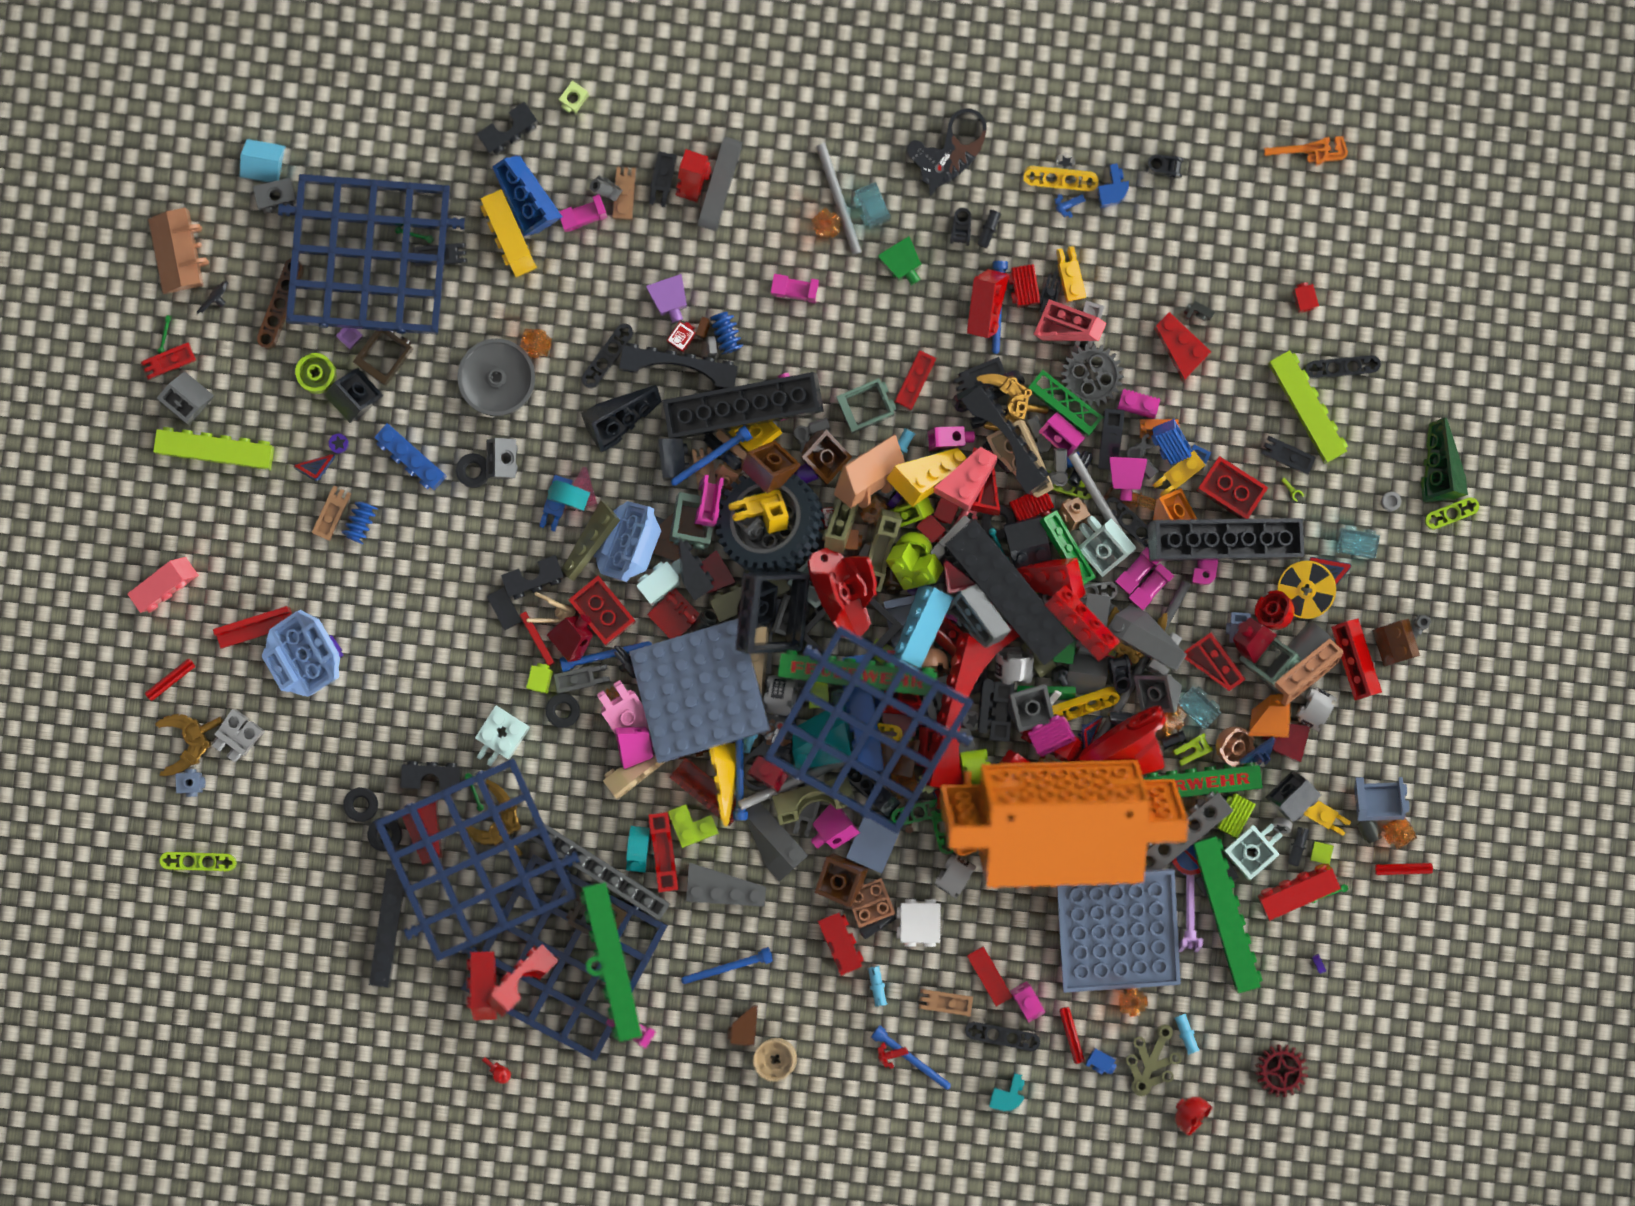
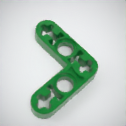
[891,799,954,855]

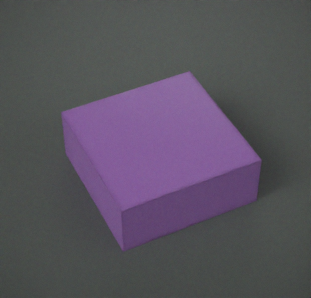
[336,328,364,350]

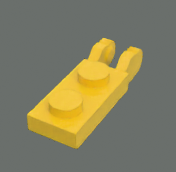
[1056,246,1086,302]
[1152,451,1206,497]
[728,489,786,521]
[1304,801,1351,836]

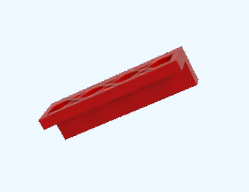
[212,606,292,649]

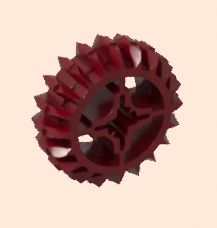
[1255,1044,1308,1097]

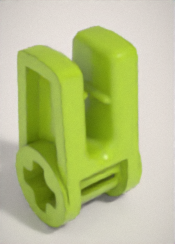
[1173,733,1214,766]

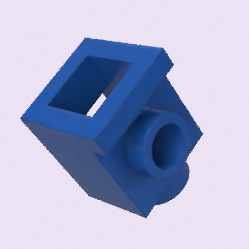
[1085,1048,1117,1075]

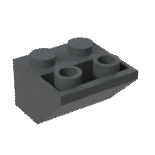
[157,371,214,425]

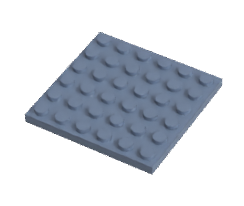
[629,618,770,764]
[1057,868,1181,993]

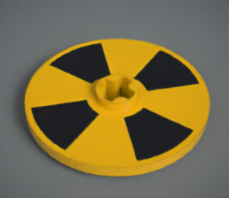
[1278,561,1336,619]

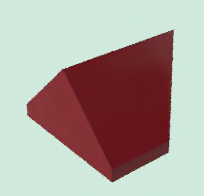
[943,559,976,594]

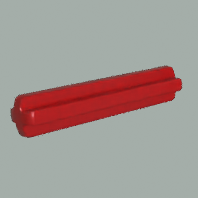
[145,659,195,701]
[1375,863,1433,875]
[1059,1007,1084,1064]

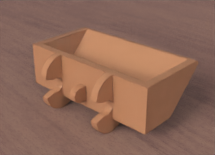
[148,207,209,294]
[834,435,905,508]

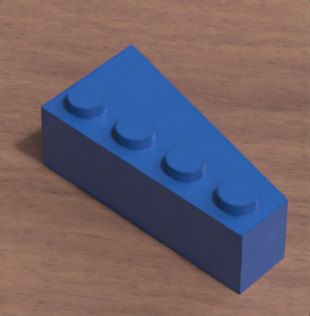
[492,155,563,236]

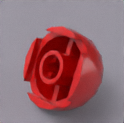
[1254,590,1295,630]
[1175,1096,1213,1135]

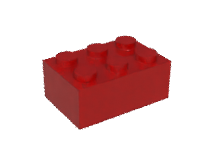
[1196,456,1269,519]
[568,575,636,646]

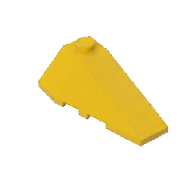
[709,743,736,826]

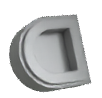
[706,336,717,358]

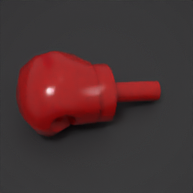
[482,1057,511,1084]

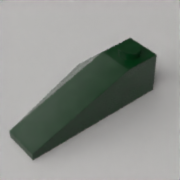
[1421,417,1468,502]

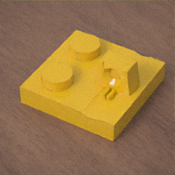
[729,422,782,452]

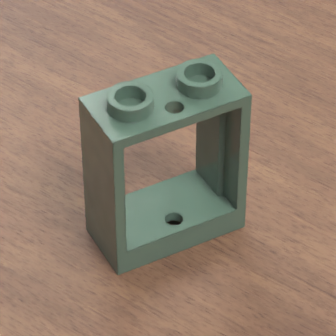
[836,378,896,434]
[669,492,713,550]
[1239,638,1302,690]

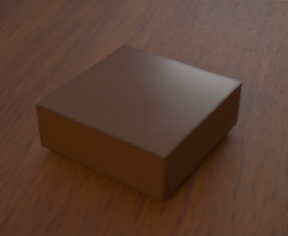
[695,316,712,340]

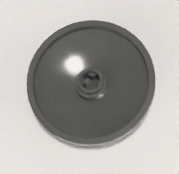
[458,338,536,416]

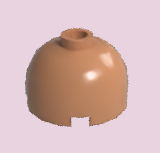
[914,645,949,678]
[1215,726,1255,766]

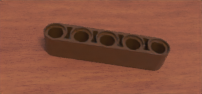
[257,259,304,350]

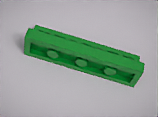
[1028,369,1103,437]
[1039,510,1096,584]

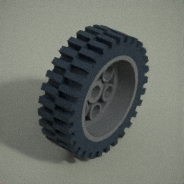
[716,474,825,572]

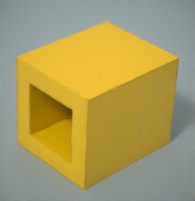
[763,501,788,534]

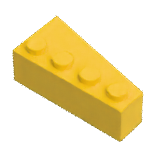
[480,189,537,277]
[886,448,967,507]

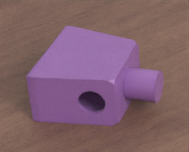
[646,274,687,323]

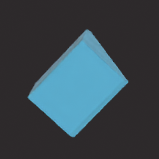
[240,139,285,182]

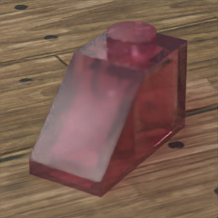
[570,467,598,512]

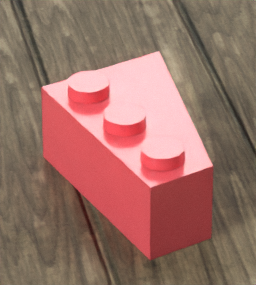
[1034,299,1106,341]
[934,447,997,512]
[127,557,199,613]

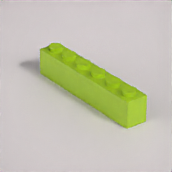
[1268,350,1348,464]
[153,427,274,470]

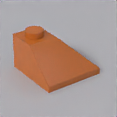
[1153,488,1198,521]
[1249,694,1291,737]

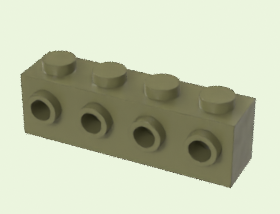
[822,498,859,554]

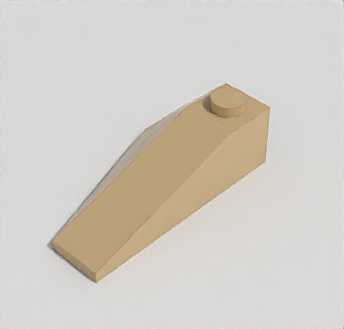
[603,755,665,799]

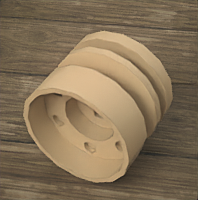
[753,1038,797,1081]

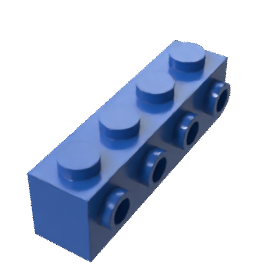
[374,423,447,491]

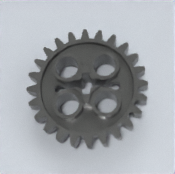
[1061,343,1124,406]

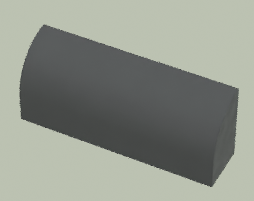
[1259,621,1335,695]

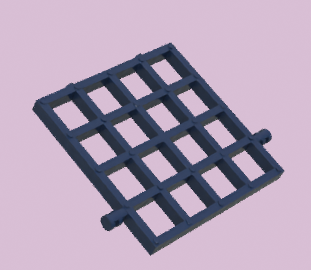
[278,174,465,335]
[764,625,973,834]
[374,758,580,961]
[461,854,668,1061]

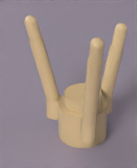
[526,592,575,623]

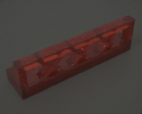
[669,758,736,826]

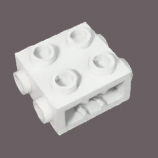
[897,899,940,947]

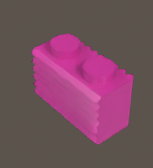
[1117,388,1160,419]
[1039,412,1086,457]
[1028,715,1076,757]

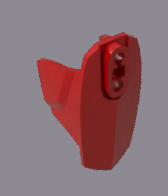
[807,548,877,639]
[1079,706,1166,775]

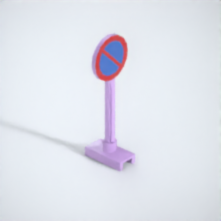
[1172,839,1203,952]

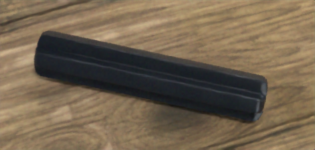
[704,433,742,470]

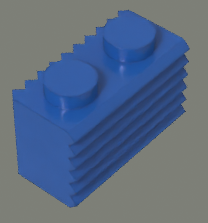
[1151,419,1191,465]

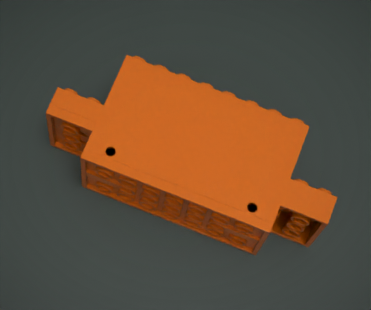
[940,760,1188,888]

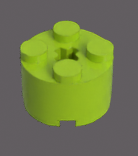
[295,353,337,394]
[959,749,990,785]

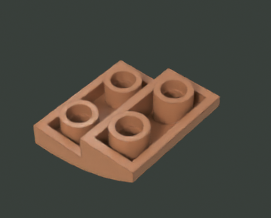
[851,878,895,928]

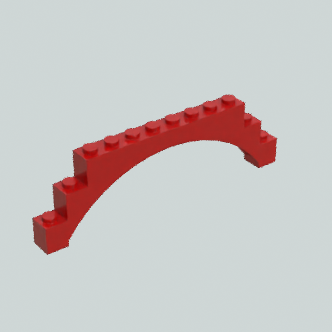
[922,619,1020,810]

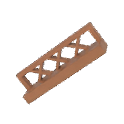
[1274,639,1344,706]

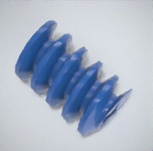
[710,312,743,355]
[342,502,378,545]

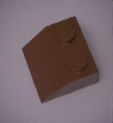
[801,429,852,485]
[742,441,801,493]
[1372,619,1420,667]
[814,853,869,907]
[727,1005,758,1046]

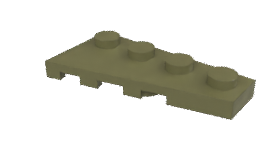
[562,500,620,581]

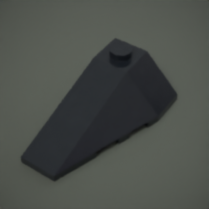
[581,385,662,452]

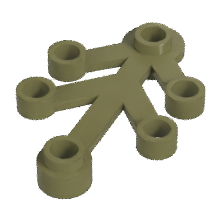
[1125,1024,1181,1096]

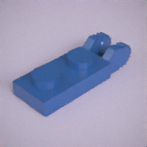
[539,475,573,532]

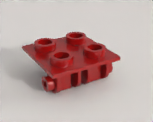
[647,588,699,639]

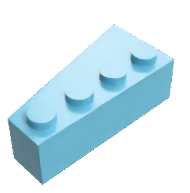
[894,585,954,668]

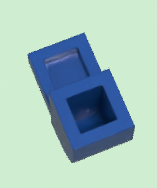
[1097,163,1129,208]

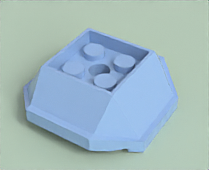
[594,501,661,582]
[262,610,340,697]

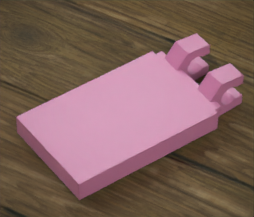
[597,680,651,736]

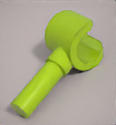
[1281,477,1304,502]

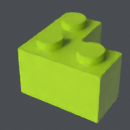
[886,542,943,590]
[668,804,719,848]

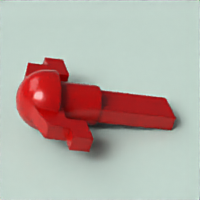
[878,1043,908,1069]

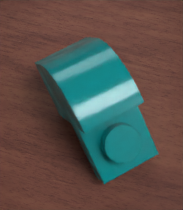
[547,480,590,511]
[626,826,650,873]
[989,1073,1025,1111]

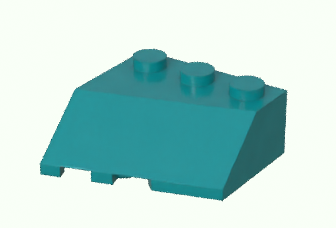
[793,703,854,769]

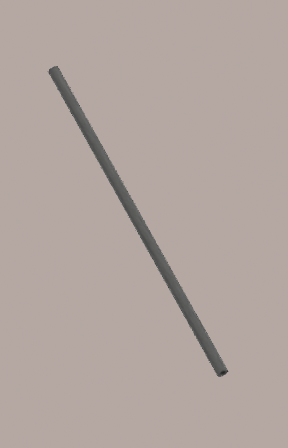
[1094,580,1191,741]

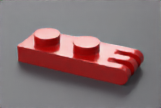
[141,342,197,380]

